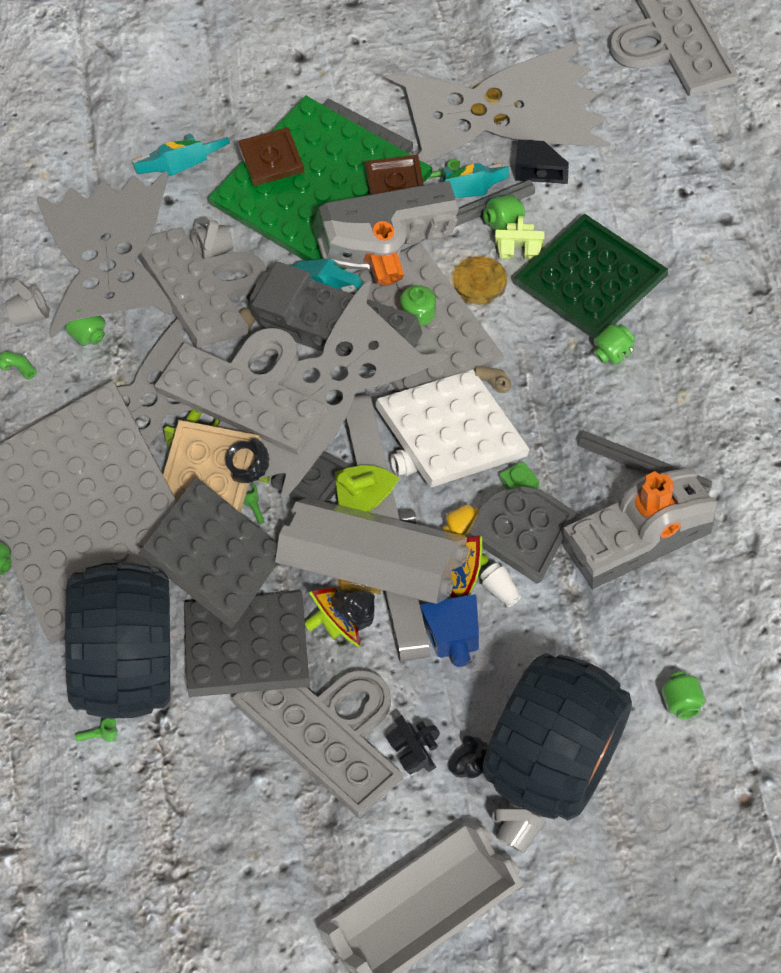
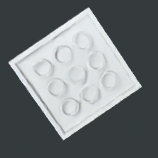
[375,370,530,488]

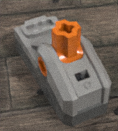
[313,181,459,287]
[563,469,717,590]

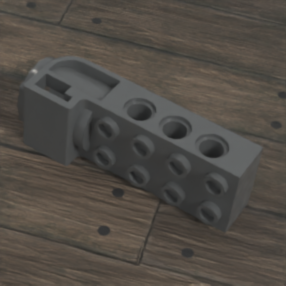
[250,261,423,370]

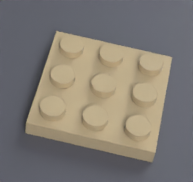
[163,420,261,513]

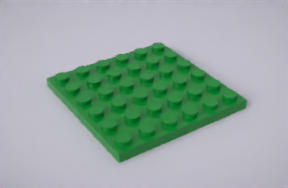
[209,95,432,270]

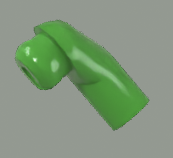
[0,351,37,380]

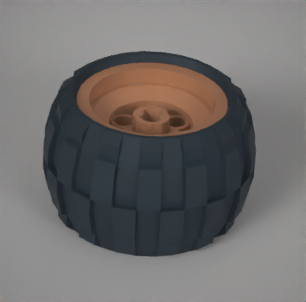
[65,563,170,719]
[483,653,632,821]

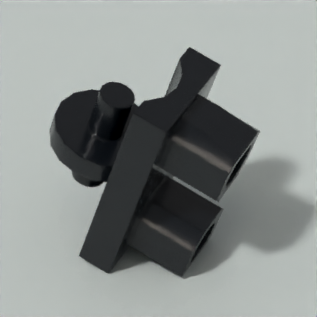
[385,715,440,775]

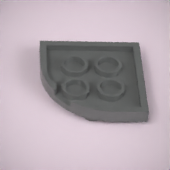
[465,487,577,584]

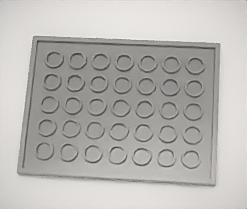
[0,381,177,644]

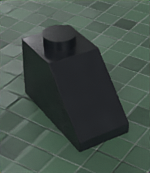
[515,139,569,184]

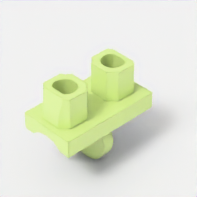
[495,216,545,260]

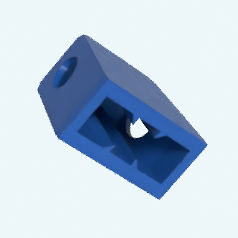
[420,594,479,667]

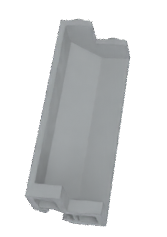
[275,498,469,604]
[316,821,523,973]

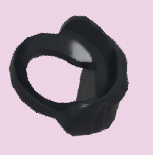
[225,438,270,483]
[332,591,375,631]
[449,735,488,779]

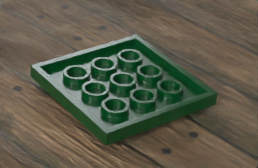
[514,213,668,338]

